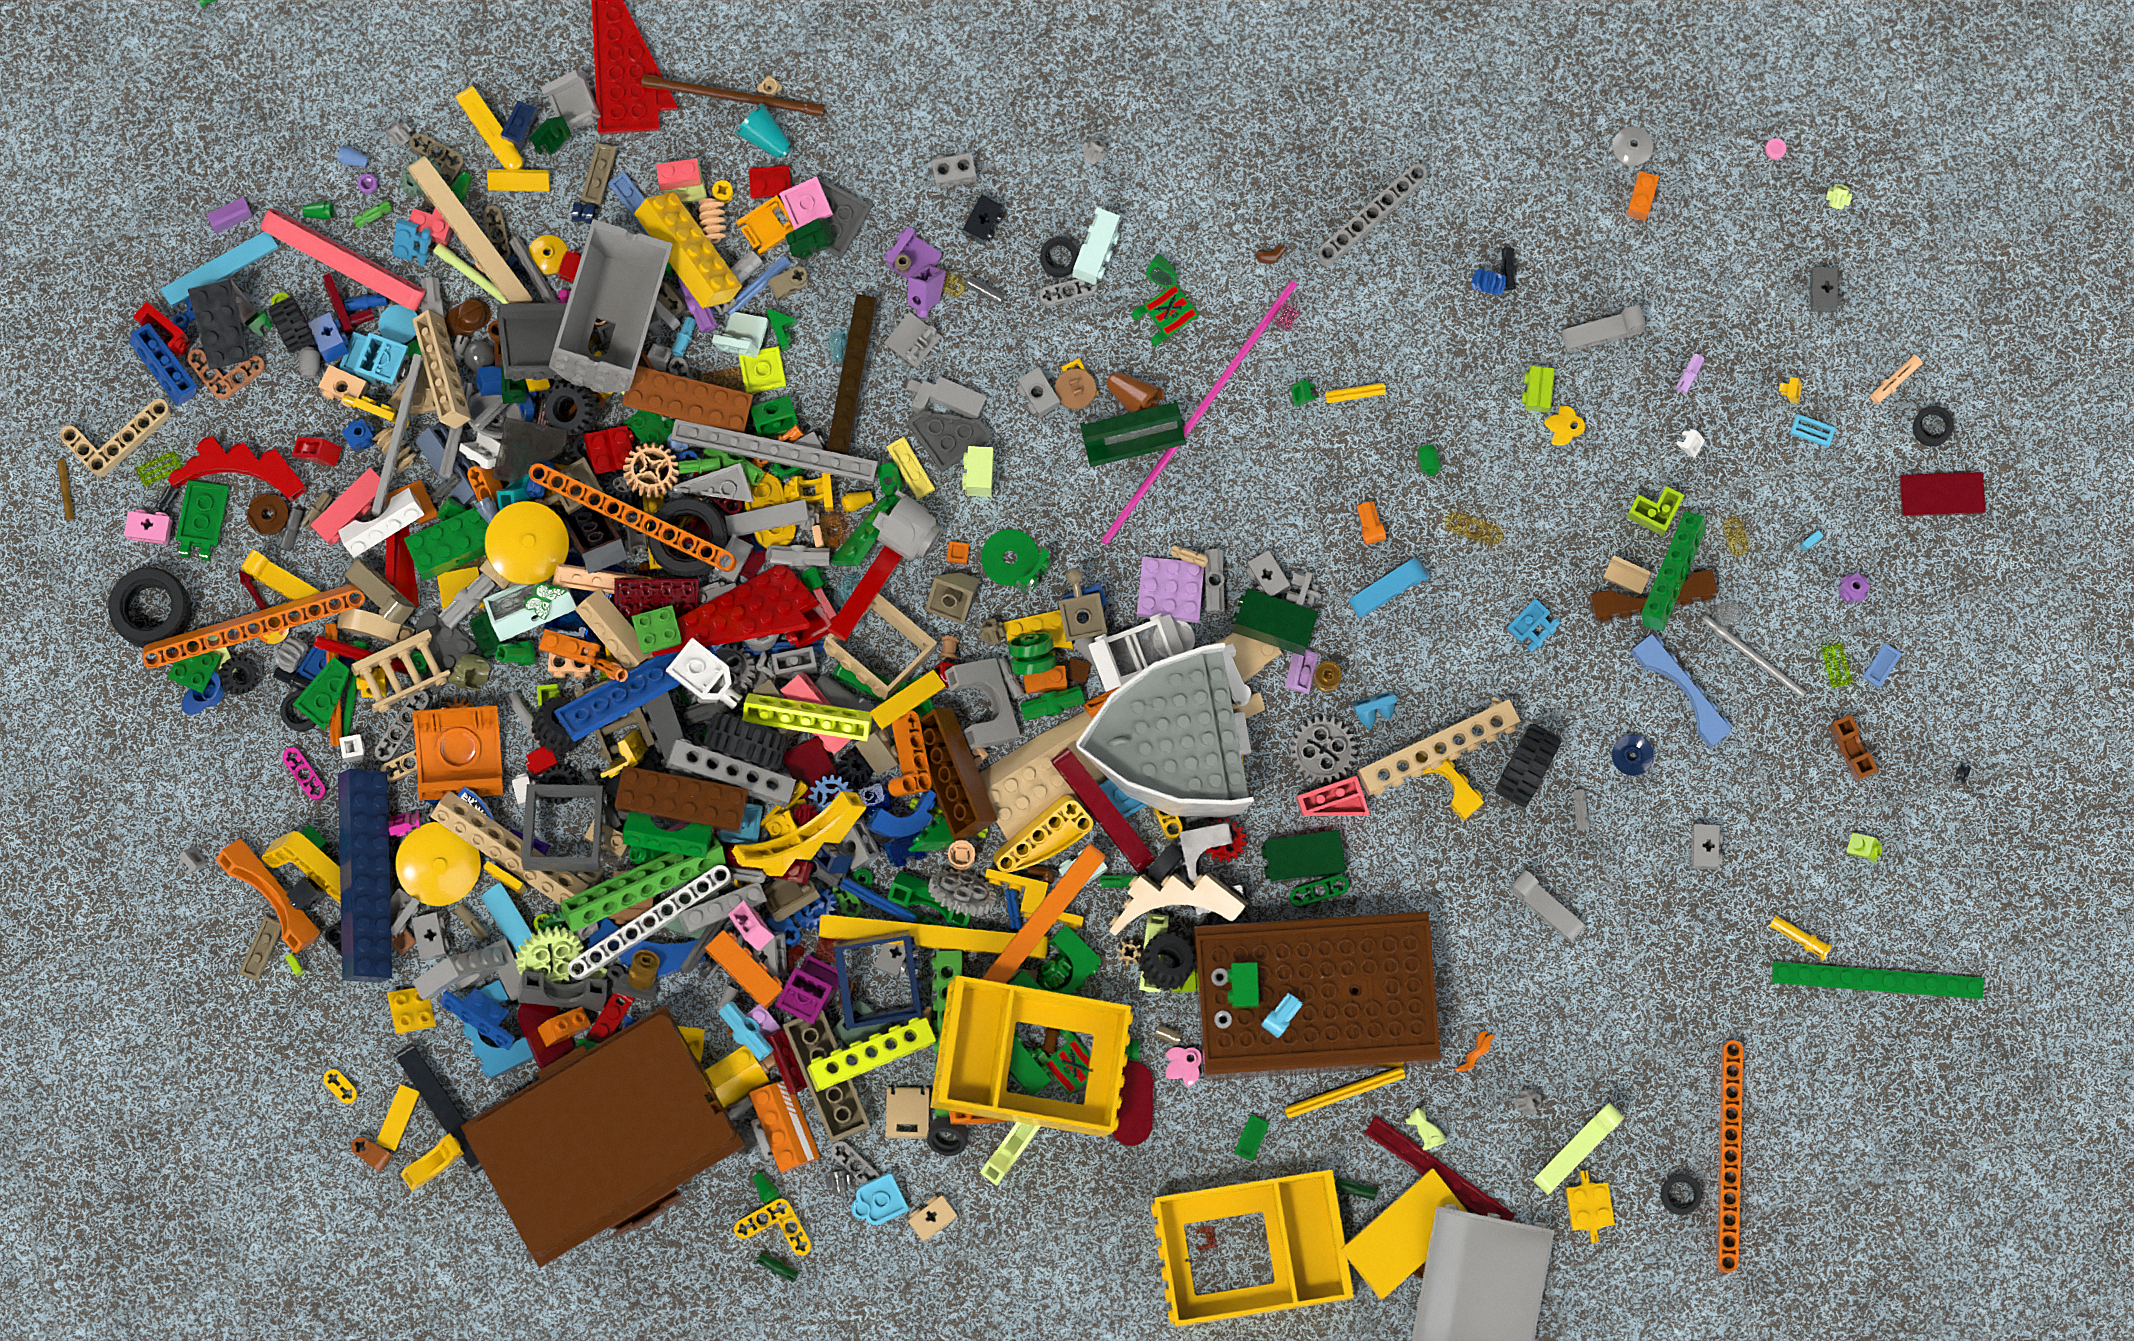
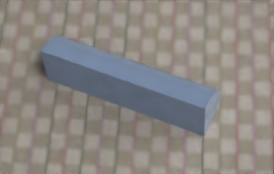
[415,423,477,506]

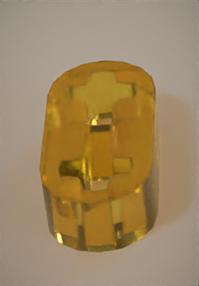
[937,267,964,298]
[1723,517,1749,557]

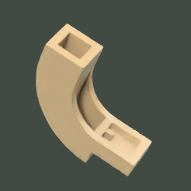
[337,609,415,645]

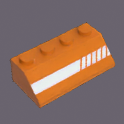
[749,1081,821,1174]

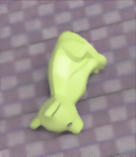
[1406,1106,1447,1150]

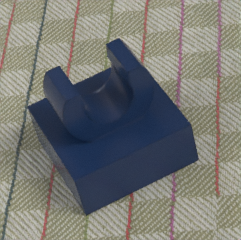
[506,255,525,280]

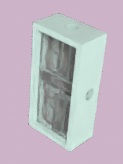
[483,576,577,642]

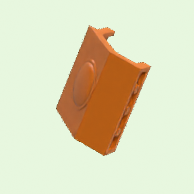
[412,705,503,801]

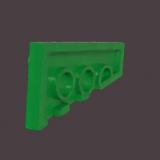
[829,496,900,566]

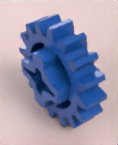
[793,887,839,931]

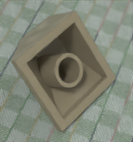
[925,572,980,625]

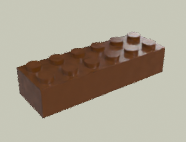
[920,707,998,840]
[614,766,749,834]

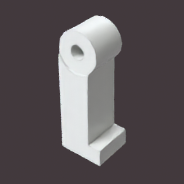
[1222,643,1251,706]

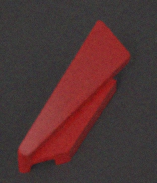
[385,525,419,607]

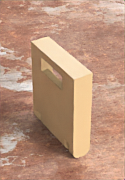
[886,1087,929,1139]

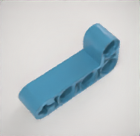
[1348,558,1431,619]

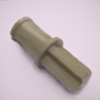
[300,491,333,531]
[454,903,489,941]

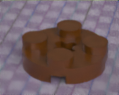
[247,494,289,536]

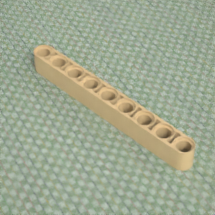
[407,156,533,304]

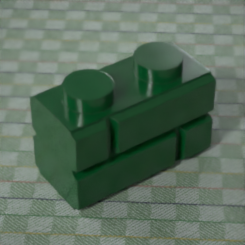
[785,218,835,260]

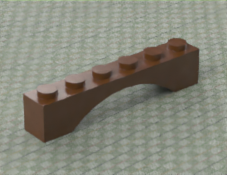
[1589,569,1718,623]

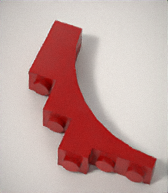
[167,436,308,503]

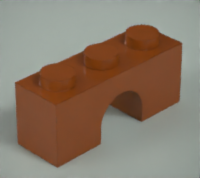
[1829,714,1879,783]

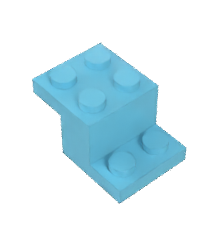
[339,332,409,386]

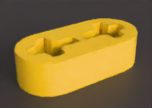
[323,1069,358,1104]

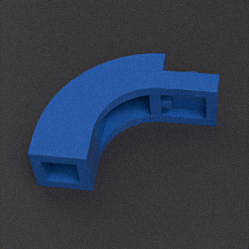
[476,366,537,423]
[865,790,936,838]

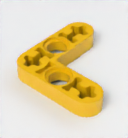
[734,1199,811,1256]

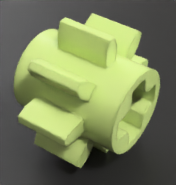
[1826,184,1852,209]

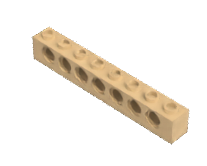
[1357,699,1521,796]
[430,791,588,905]

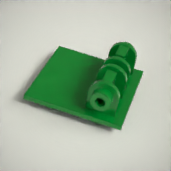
[624,410,675,448]
[167,642,221,694]

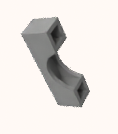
[678,883,767,936]

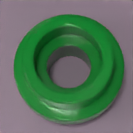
[852,869,873,888]

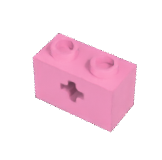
[124,509,173,545]
[728,900,774,951]

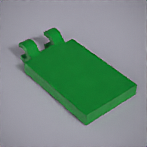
[176,480,230,561]

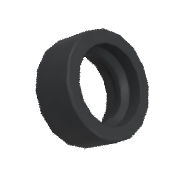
[1040,237,1079,278]
[1912,406,1954,447]
[280,691,317,732]
[1148,843,1184,884]
[926,1116,969,1156]
[1660,1174,1702,1215]

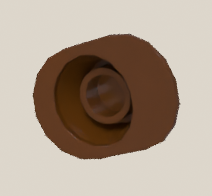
[444,298,491,338]

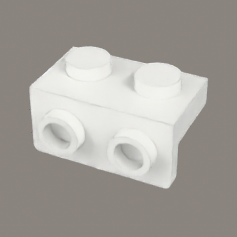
[459,432,509,469]

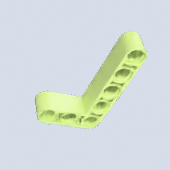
[1533,1103,1625,1195]

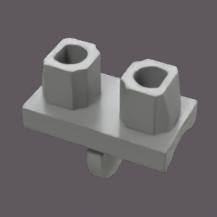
[1285,572,1322,606]

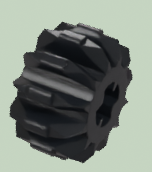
[836,751,872,787]

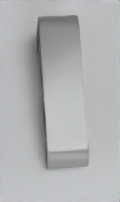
[1561,305,1646,352]
[1509,870,1585,943]

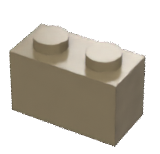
[854,724,899,775]

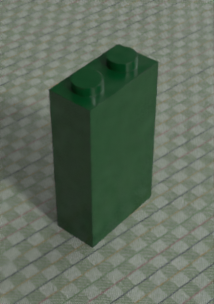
[1231,588,1319,656]
[1261,830,1346,884]

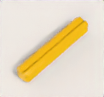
[1325,383,1386,403]
[760,780,808,831]

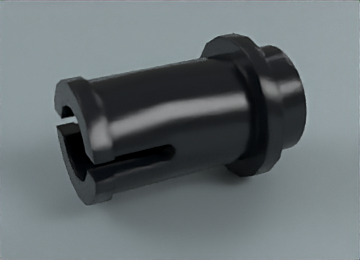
[155,485,179,513]

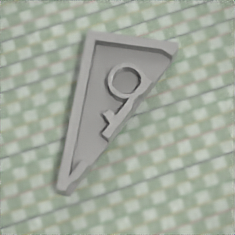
[673,463,754,502]

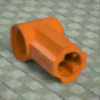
[1356,502,1386,545]

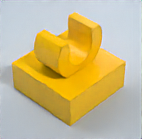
[1779,377,1802,404]

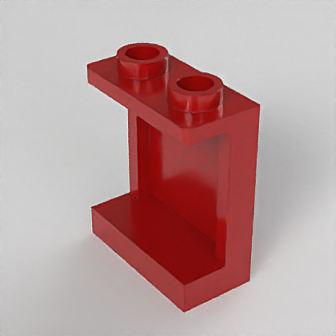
[133,301,191,357]
[785,587,837,649]

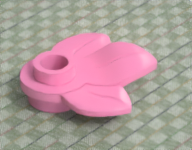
[1165,1047,1202,1087]

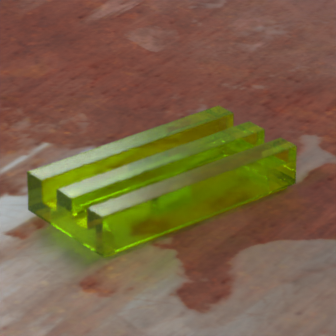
[136,451,182,487]
[1820,643,1852,689]

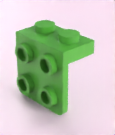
[632,605,682,654]

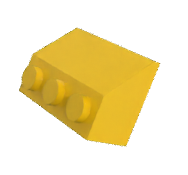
[705,1045,770,1110]

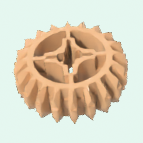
[623,442,679,498]

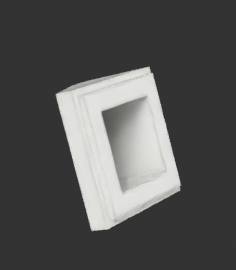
[647,343,672,372]

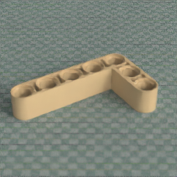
[60,399,172,477]

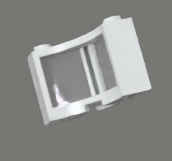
[1088,613,1185,692]

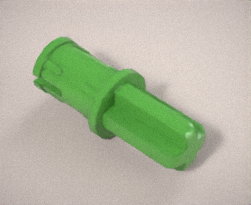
[678,457,720,474]

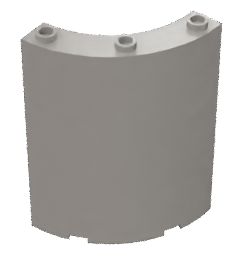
[1411,1204,1555,1341]

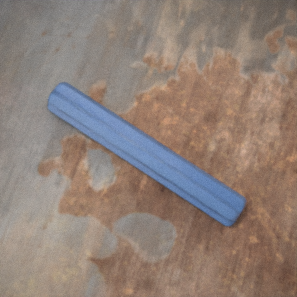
[726,256,790,315]

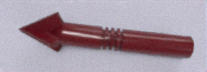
[239,569,268,611]

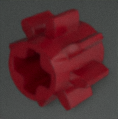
[793,804,819,826]

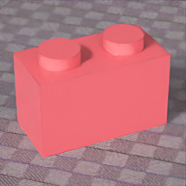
[656,158,701,191]

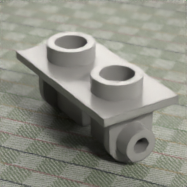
[623,513,647,556]

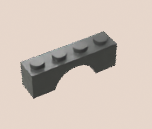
[518,971,607,1011]

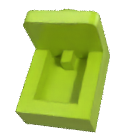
[1846,832,1882,863]

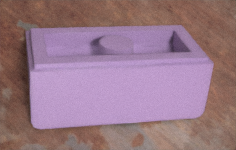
[1285,650,1319,694]

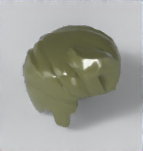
[448,654,491,690]

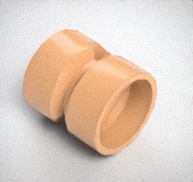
[948,840,975,871]

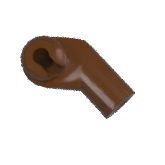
[1255,244,1286,264]
[1027,865,1055,884]

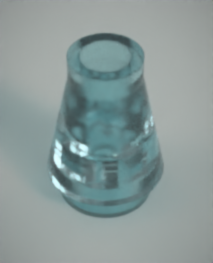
[827,333,848,363]

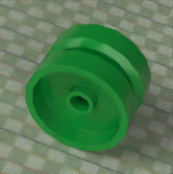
[1008,632,1057,675]

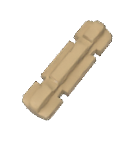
[1170,545,1209,567]

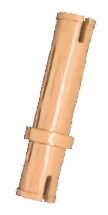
[1870,355,1923,405]

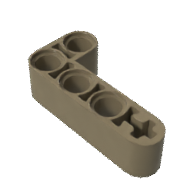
[344,557,415,624]

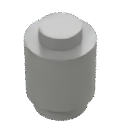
[299,347,320,379]

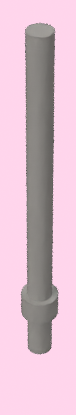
[1703,615,1807,698]

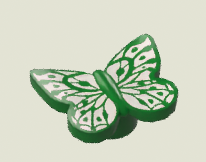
[524,582,567,620]

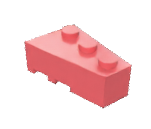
[1295,776,1370,816]

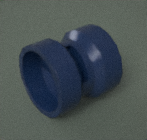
[571,202,596,225]

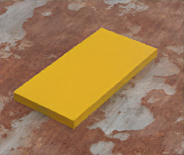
[1340,1169,1467,1300]

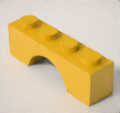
[1416,746,1484,822]

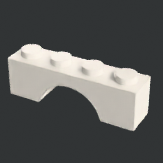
[338,488,424,558]

